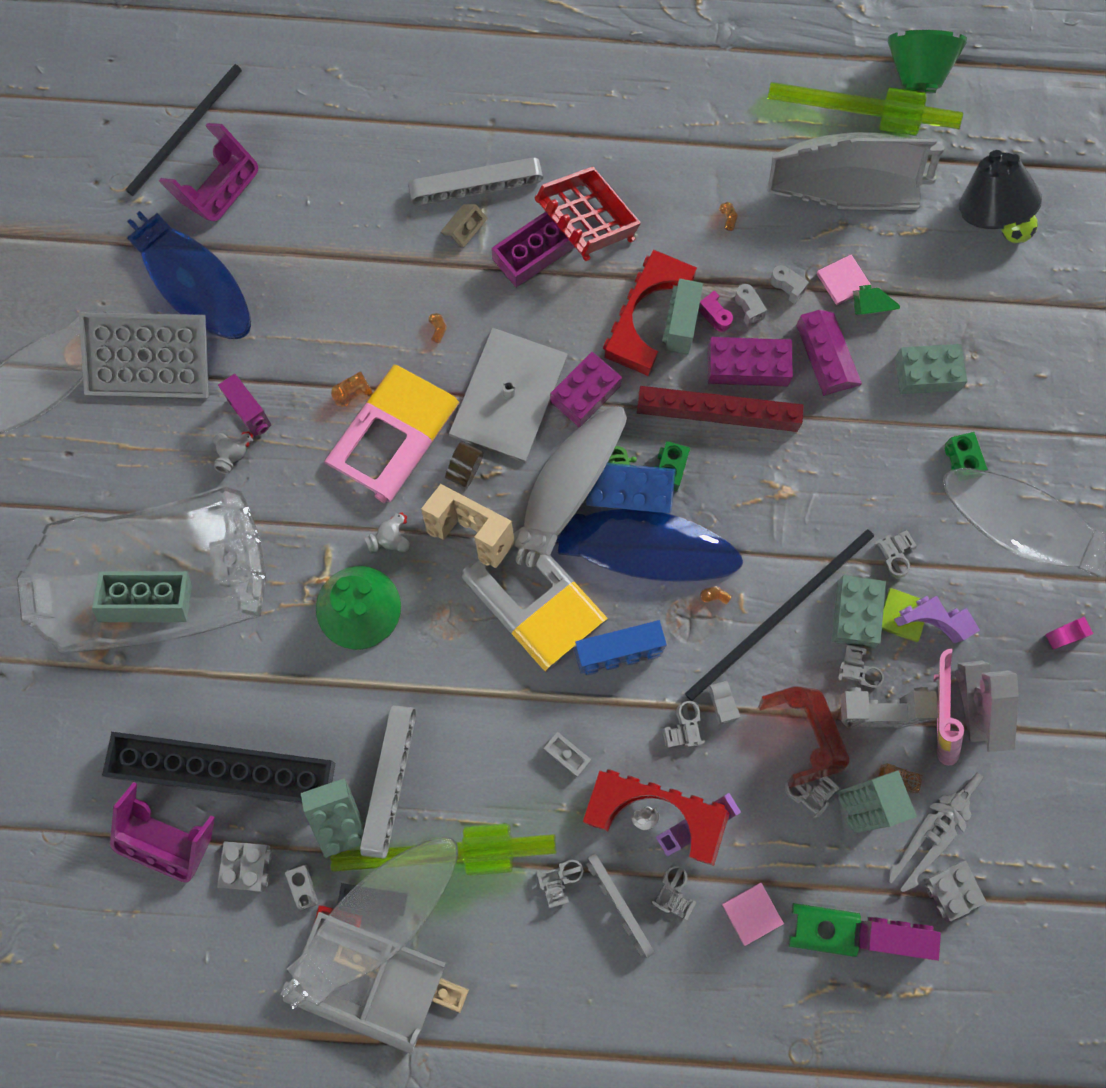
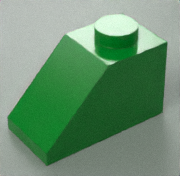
[853,284,900,315]

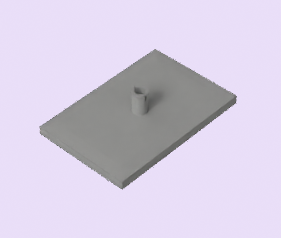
[79,312,209,398]
[449,328,568,463]

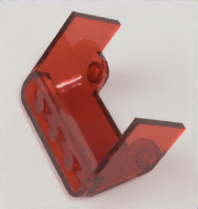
[758,686,850,788]

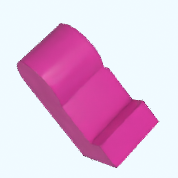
[698,290,733,332]
[1045,616,1093,650]

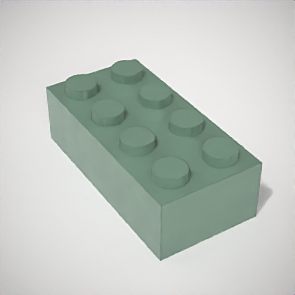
[92,571,192,622]

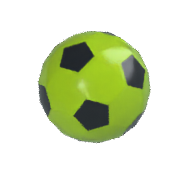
[1001,215,1038,243]

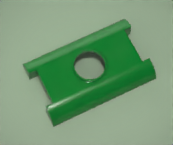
[788,903,861,957]

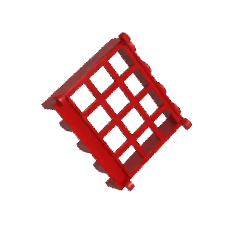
[535,167,641,261]

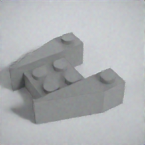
[955,661,1019,752]
[840,687,938,729]

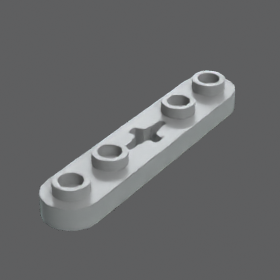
[586,853,655,958]

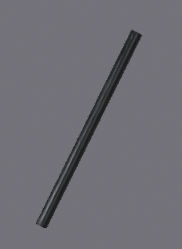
[125,64,242,196]

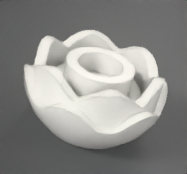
[632,807,659,830]

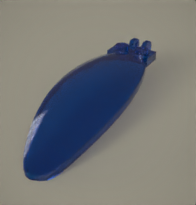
[127,211,251,339]
[555,509,743,582]

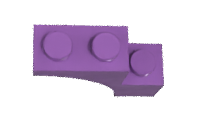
[894,596,980,643]
[656,793,741,857]

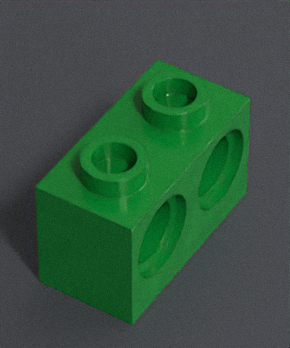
[945,432,988,481]
[655,441,690,492]

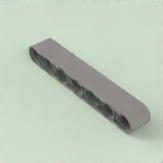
[408,158,543,205]
[360,705,416,859]

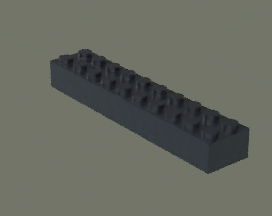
[102,731,336,804]

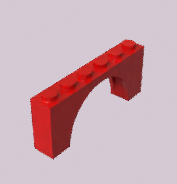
[603,249,697,376]
[583,769,730,866]

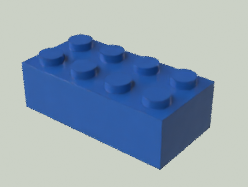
[586,463,675,513]
[574,620,667,676]

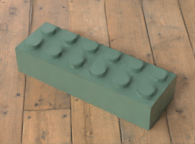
[838,770,917,833]

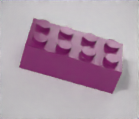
[492,211,575,288]
[708,337,793,387]

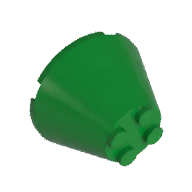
[887,30,967,93]
[316,566,401,650]

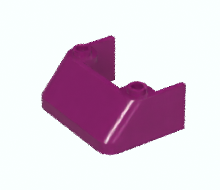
[159,123,258,221]
[110,782,215,883]

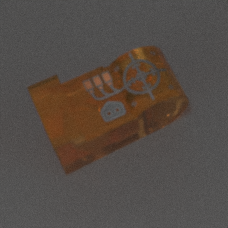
[331,371,373,407]
[879,763,923,794]

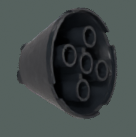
[959,150,1042,229]

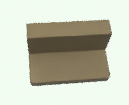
[441,204,488,247]

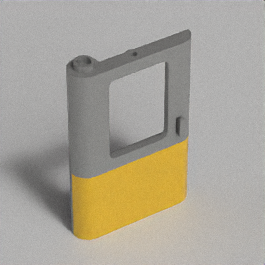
[462,527,608,673]

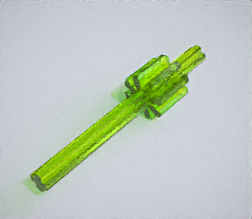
[768,82,963,136]
[330,823,557,876]

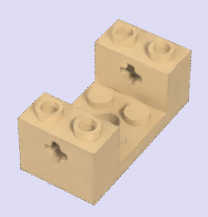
[421,484,515,568]

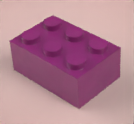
[550,352,622,427]
[858,917,941,961]

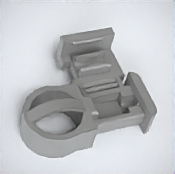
[874,530,916,578]
[837,645,884,688]
[662,701,705,747]
[785,774,839,818]
[537,860,583,908]
[651,866,696,920]

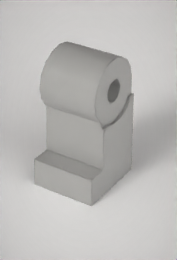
[770,265,809,304]
[735,284,767,326]
[709,681,740,725]
[285,863,318,911]

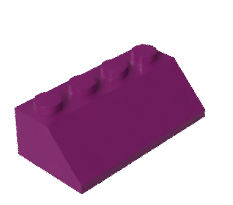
[796,310,862,396]

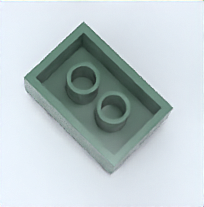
[662,279,703,355]
[895,344,968,394]
[832,575,886,648]
[301,778,365,858]

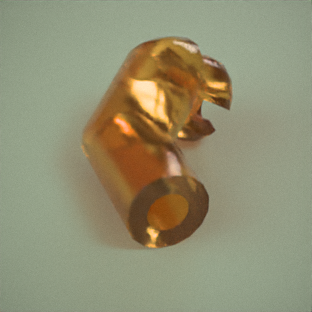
[700,586,732,605]

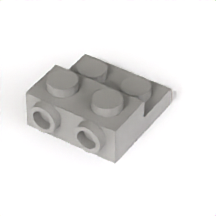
[217,841,272,892]
[924,861,987,922]

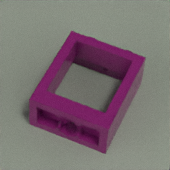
[218,373,271,436]

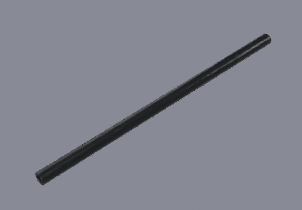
[685,529,874,701]

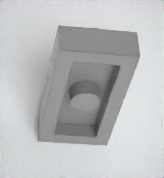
[543,732,591,777]

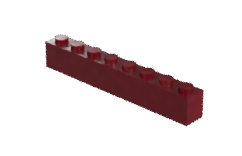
[636,386,804,432]

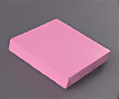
[816,255,870,306]
[722,883,784,946]

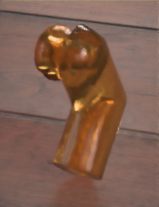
[719,202,738,231]
[429,313,447,343]

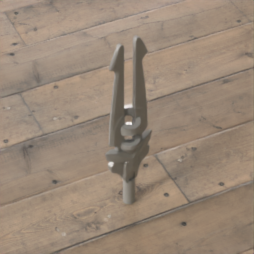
[889,772,984,892]

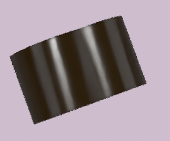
[445,442,484,488]

